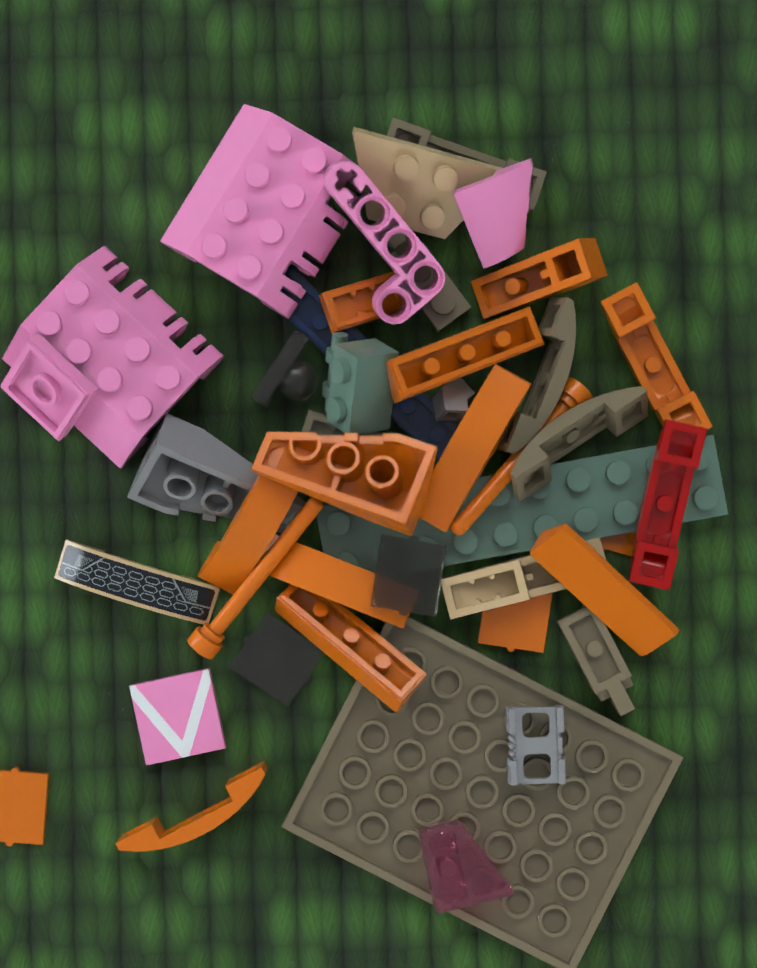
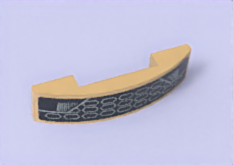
[54,539,220,625]

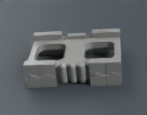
[505,705,566,786]

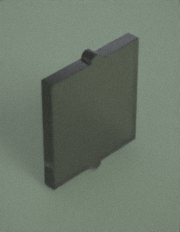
[371,535,447,617]
[229,612,324,707]

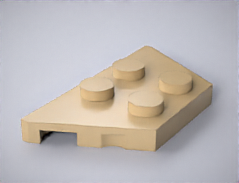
[352,127,502,239]

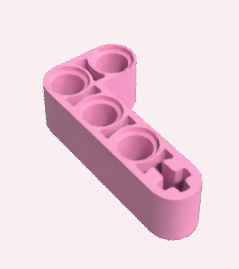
[324,161,445,324]

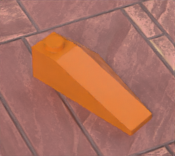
[251,432,437,536]

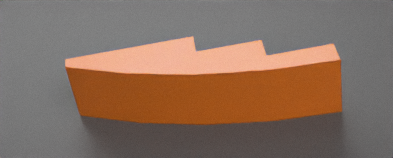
[419,364,532,533]

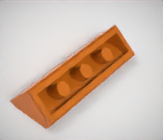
[385,307,545,403]
[530,523,680,656]
[275,584,427,712]

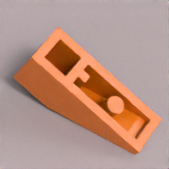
[471,238,608,319]

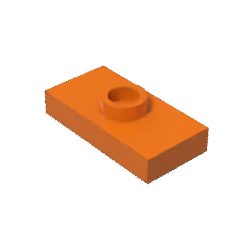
[319,271,402,333]

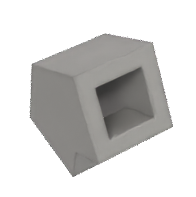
[432,378,475,422]

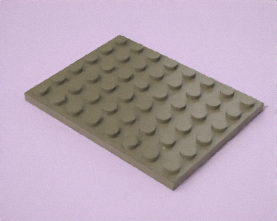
[282,616,684,968]

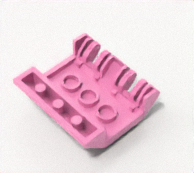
[160,104,363,319]
[2,246,224,469]

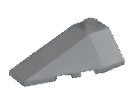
[127,413,306,533]

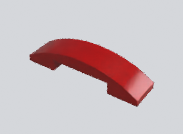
[628,419,707,590]

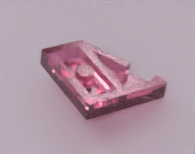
[418,820,514,914]

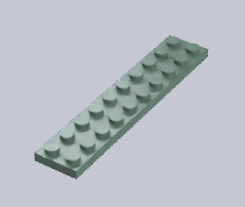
[316,435,728,577]

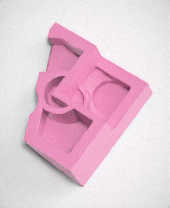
[453,158,534,269]

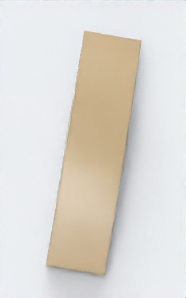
[440,537,606,619]

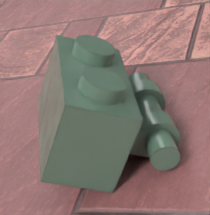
[322,332,399,434]

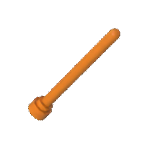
[451,377,593,535]
[187,497,323,660]

